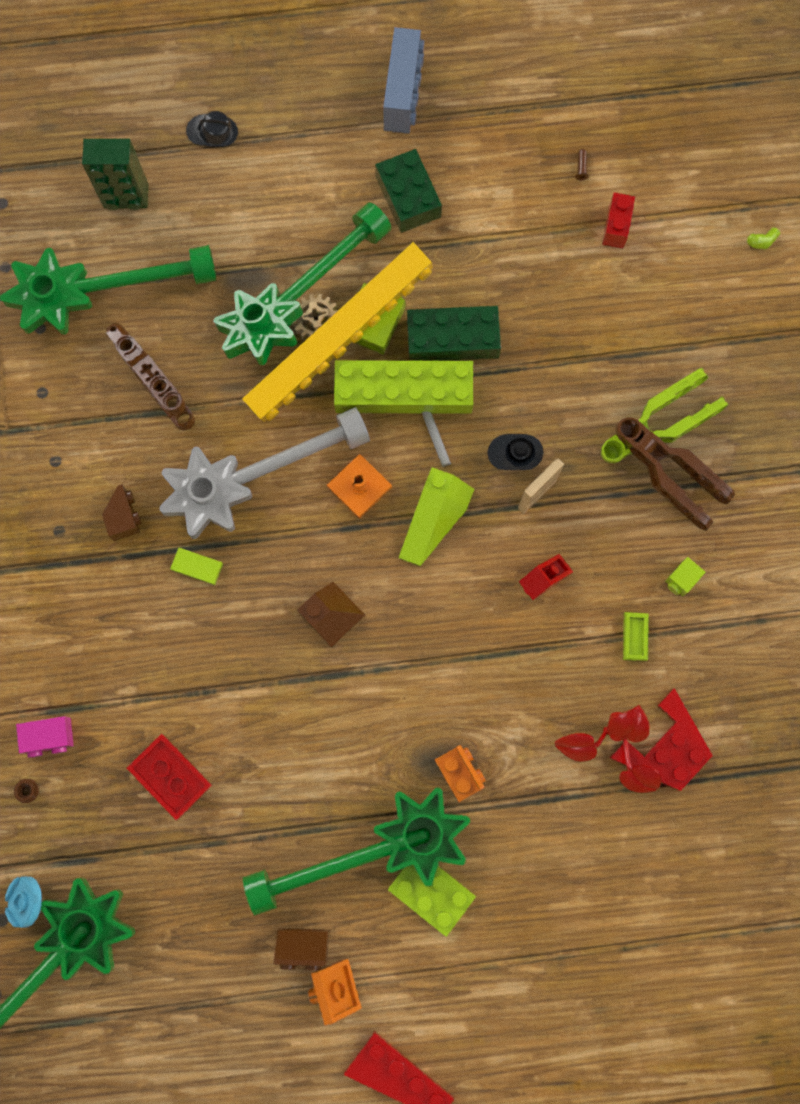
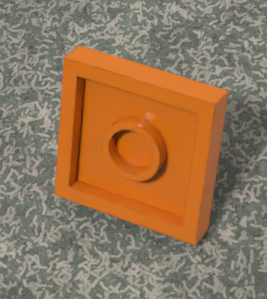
[327,454,392,519]
[308,959,362,1025]

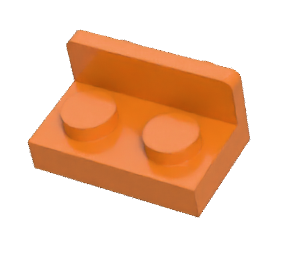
[435,745,486,803]

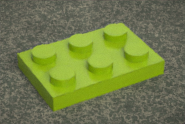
[388,865,476,937]

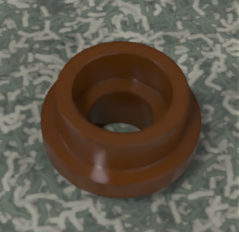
[14,779,39,803]

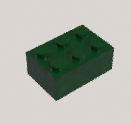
[375,149,442,233]

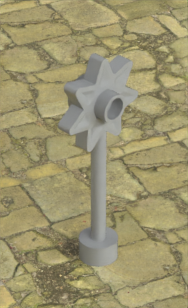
[160,407,370,539]

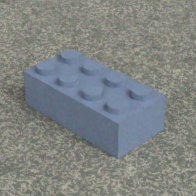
[383,27,425,134]

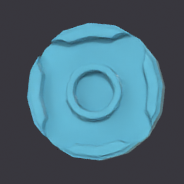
[5,876,42,928]

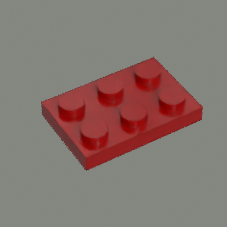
[126,733,213,821]

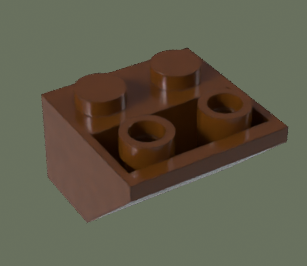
[274,928,329,971]

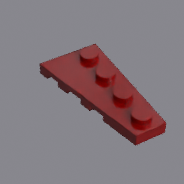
[343,1031,454,1104]

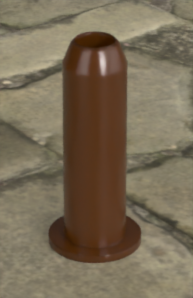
[575,149,589,181]

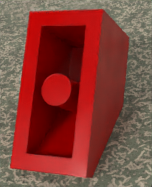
[519,554,573,600]

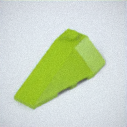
[399,467,474,567]

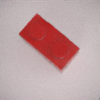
[602,192,636,249]

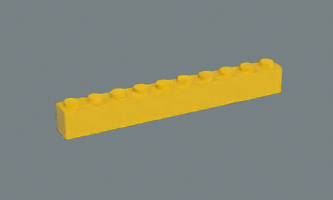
[242,242,433,422]

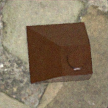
[297,582,365,648]

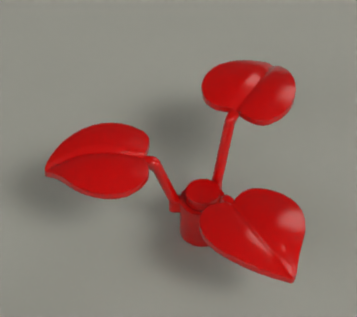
[554,705,661,793]

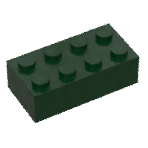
[82,138,149,210]
[407,306,501,361]

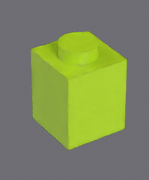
[665,557,706,597]

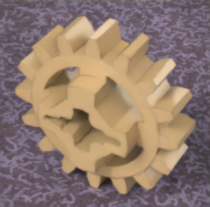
[292,294,337,341]

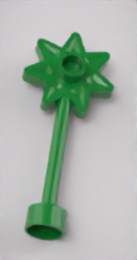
[213,202,392,365]
[0,245,217,335]
[243,788,470,916]
[0,877,136,1028]

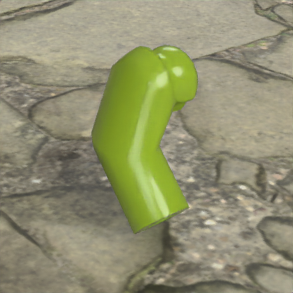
[747,227,780,249]

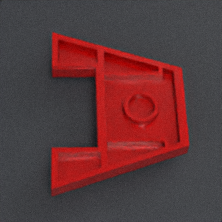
[610,688,713,791]

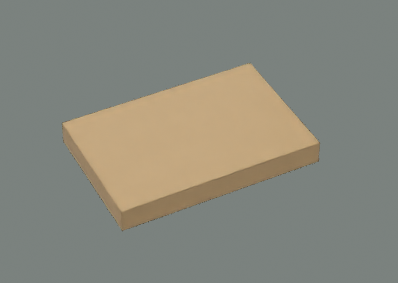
[518,459,564,514]

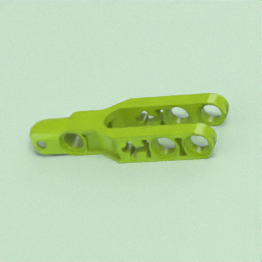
[601,368,729,463]

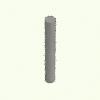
[422,412,451,467]

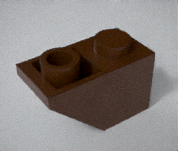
[102,484,142,541]

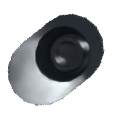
[186,111,238,147]
[487,434,544,470]

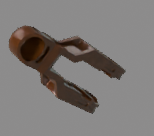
[106,323,195,431]
[615,417,735,531]

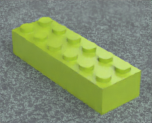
[334,360,473,414]

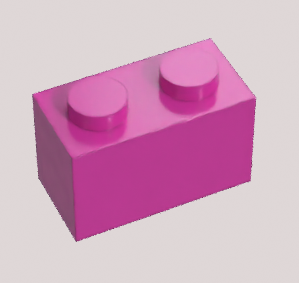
[16,716,74,758]

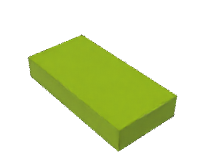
[170,547,223,585]
[623,612,649,661]

